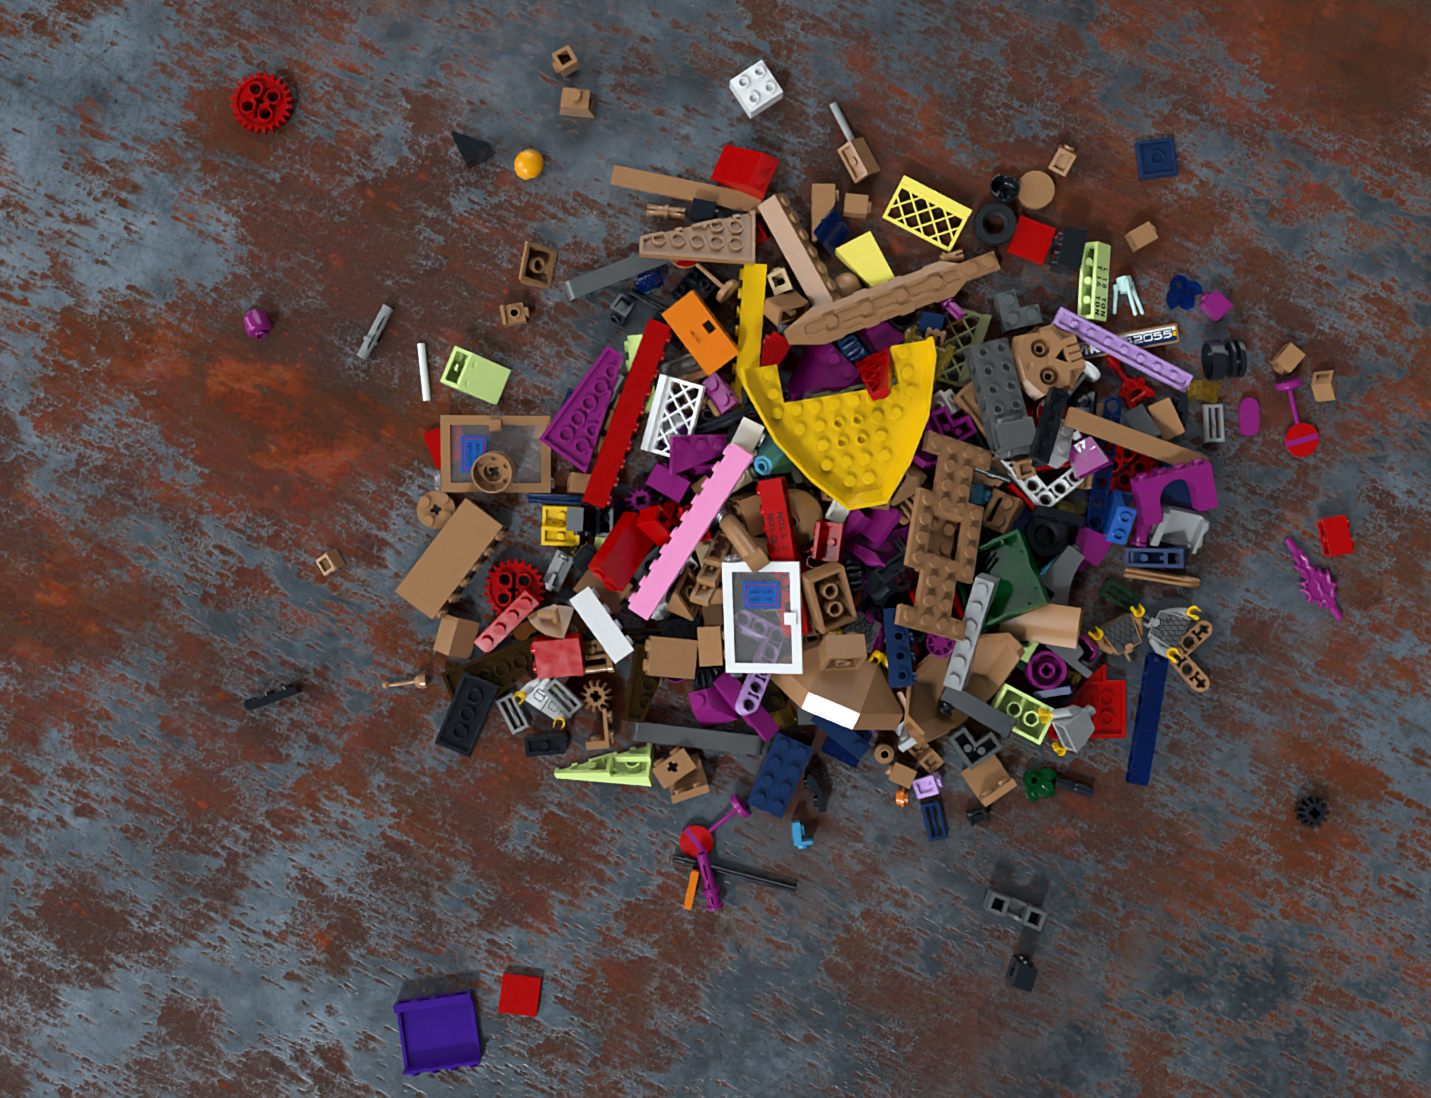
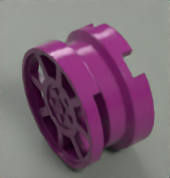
[926,634,955,659]

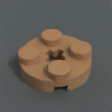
[417,491,456,529]

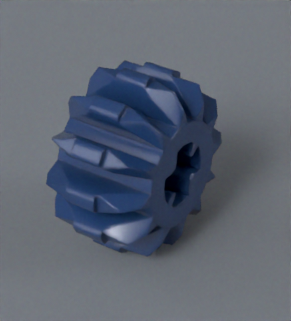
[838,332,868,364]

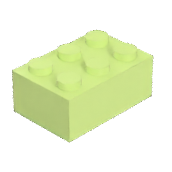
[990,683,1054,745]

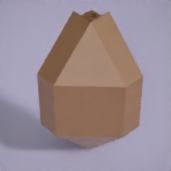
[903,633,1025,746]
[770,638,904,730]

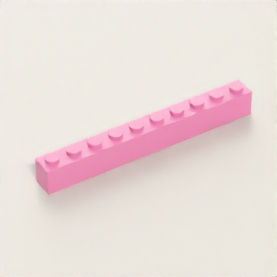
[628,443,756,620]

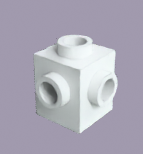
[930,389,961,415]

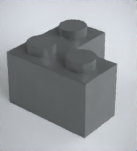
[993,289,1043,334]
[946,725,1003,770]

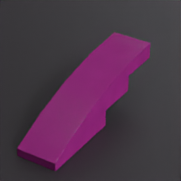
[713,669,780,741]

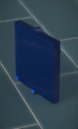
[813,209,850,255]

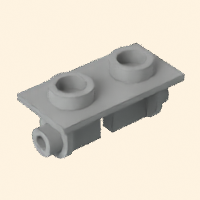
[543,550,573,592]

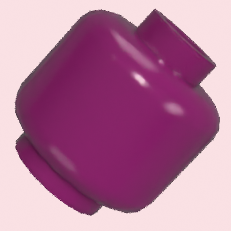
[243,309,272,339]

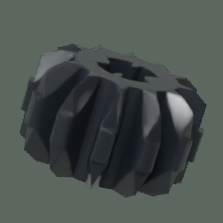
[841,560,864,593]
[691,665,723,689]
[1294,795,1330,829]

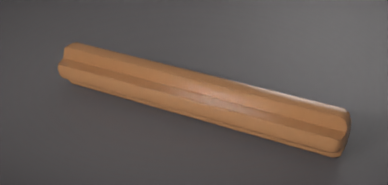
[1123,567,1200,588]

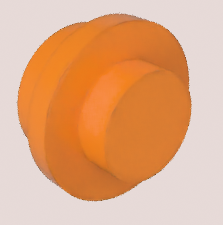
[896,788,909,807]

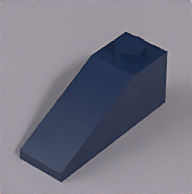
[1125,545,1188,568]
[811,715,871,760]

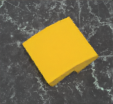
[541,504,581,546]

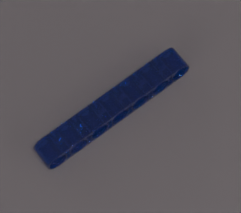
[1086,397,1122,530]
[1126,652,1169,786]

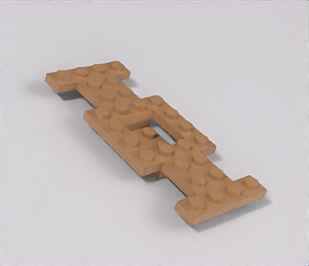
[894,430,992,641]

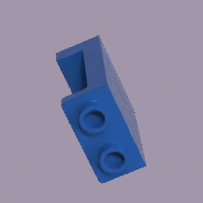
[1101,489,1137,545]

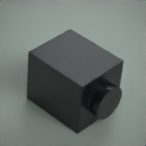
[690,198,719,223]

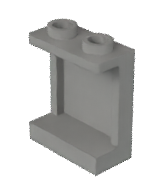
[1148,503,1210,554]

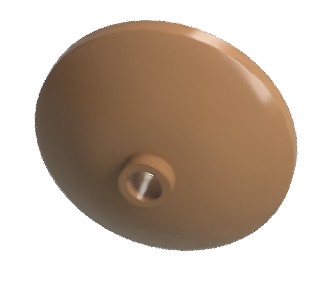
[788,489,823,546]

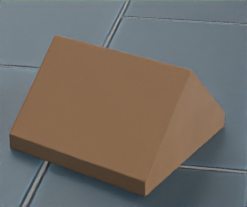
[518,241,557,289]
[666,566,700,621]
[433,614,480,660]

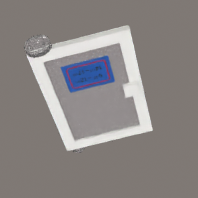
[722,554,804,677]

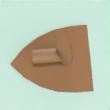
[527,604,575,639]

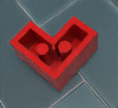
[636,501,681,547]

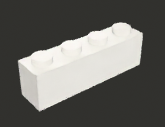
[569,586,634,663]

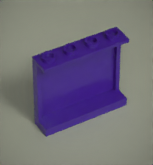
[393,989,482,1077]

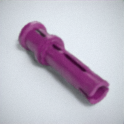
[696,851,724,911]

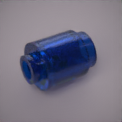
[634,270,664,294]

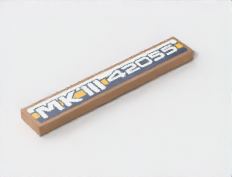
[1077,323,1180,359]

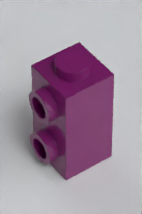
[843,508,872,547]

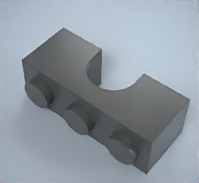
[982,888,1047,931]

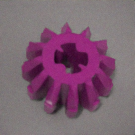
[625,485,658,515]

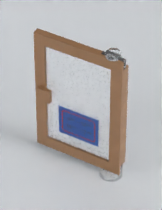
[434,415,555,493]

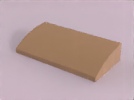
[999,604,1084,649]

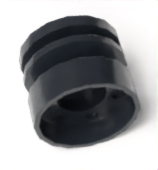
[1201,337,1247,381]

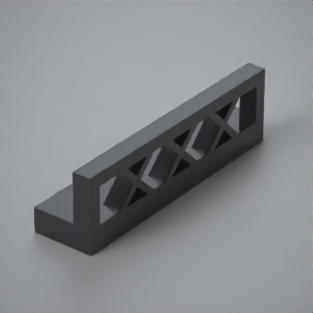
[1028,386,1070,468]

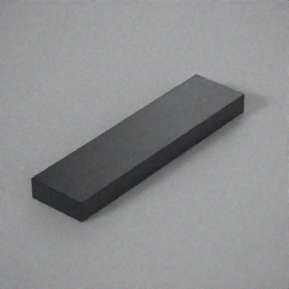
[940,686,1018,738]

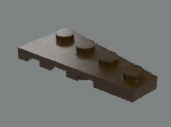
[623,643,661,723]

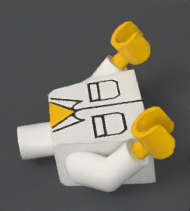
[512,676,572,731]

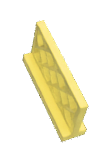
[882,175,972,252]

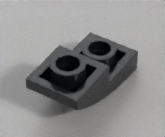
[1171,392,1188,434]
[803,772,827,812]

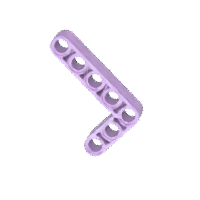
[734,609,785,716]

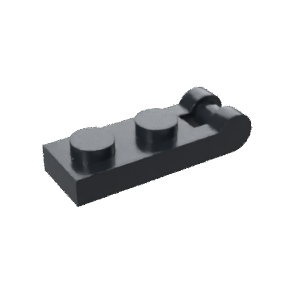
[244,683,302,710]

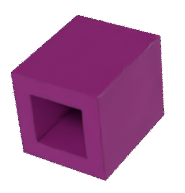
[1198,289,1233,322]

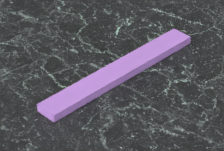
[1051,307,1194,392]

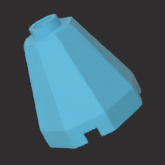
[754,435,794,475]

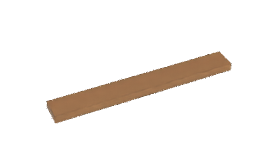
[610,165,762,216]
[1063,407,1209,465]

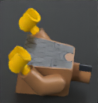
[1088,603,1145,661]

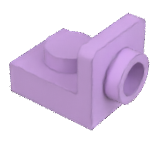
[912,771,945,799]

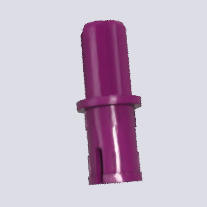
[938,298,965,320]

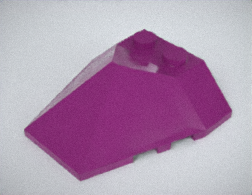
[786,343,865,400]

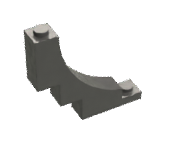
[1041,544,1093,678]

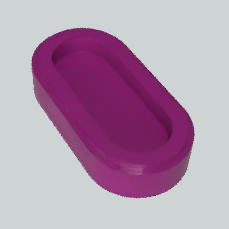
[1238,398,1259,437]

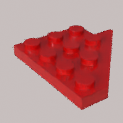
[1048,664,1126,739]

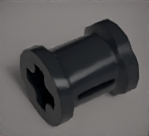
[965,805,990,827]

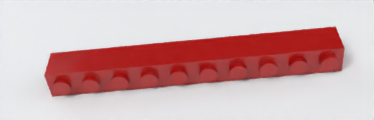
[581,318,673,509]

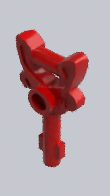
[1106,355,1156,411]

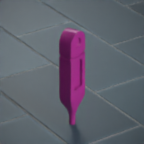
[844,541,886,567]

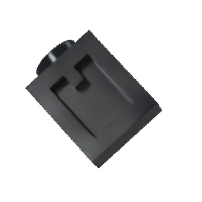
[607,292,637,327]

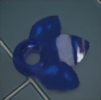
[1166,275,1203,311]

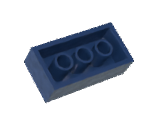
[746,731,813,819]

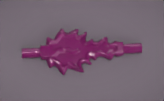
[1284,537,1344,621]

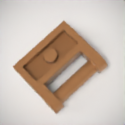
[982,488,1024,535]
[577,640,616,677]

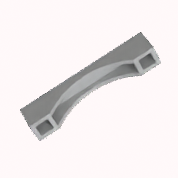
[943,572,1000,691]

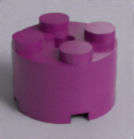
[1024,650,1067,690]

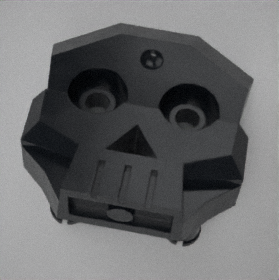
[860,537,919,612]

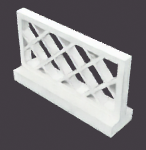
[641,374,706,457]

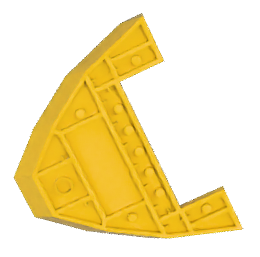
[737,336,937,511]

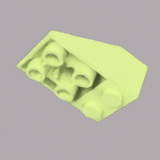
[440,346,511,406]

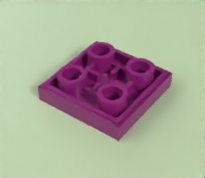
[861,506,903,546]

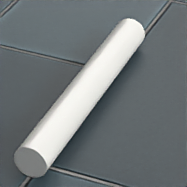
[417,343,431,401]

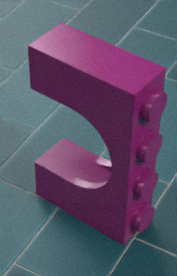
[1130,458,1218,527]

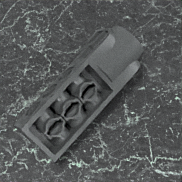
[963,337,1036,461]

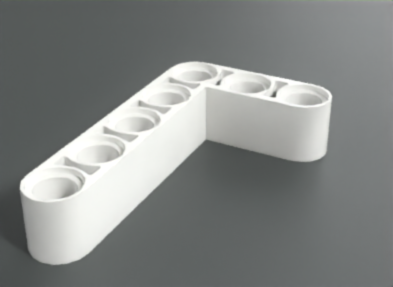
[984,441,1084,508]

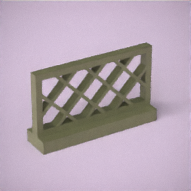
[934,308,992,390]

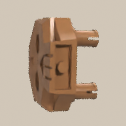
[1010,324,1086,402]

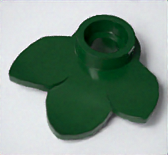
[1023,767,1057,803]

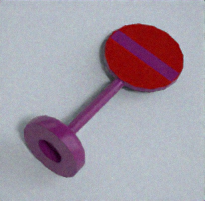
[1274,377,1319,457]
[679,793,752,859]

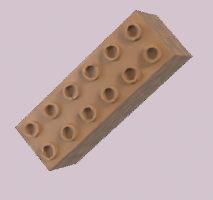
[395,498,508,620]

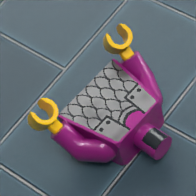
[827,604,884,664]

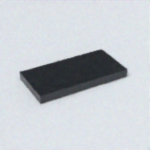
[435,671,500,758]

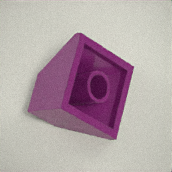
[688,687,739,728]

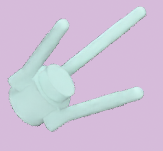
[1113,276,1144,316]

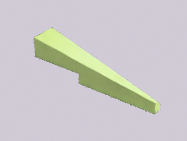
[554,743,654,786]

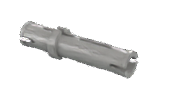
[356,304,394,360]

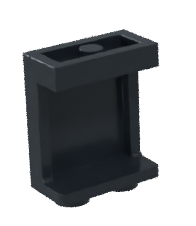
[524,730,569,757]

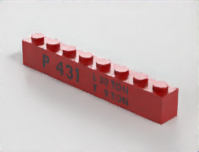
[756,476,812,637]

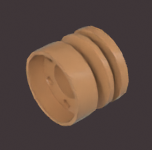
[471,451,516,493]

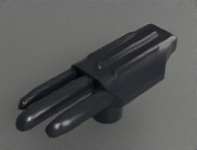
[964,551,996,589]

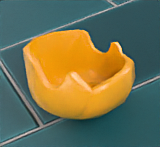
[514,149,544,180]

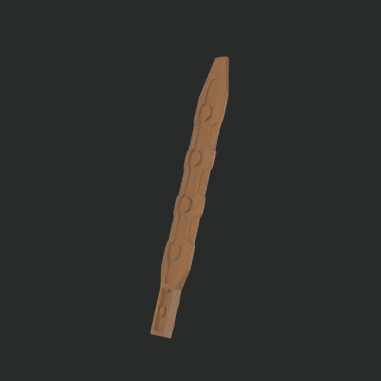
[784,251,1001,345]

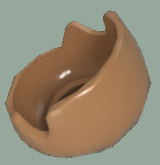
[833,273,862,298]

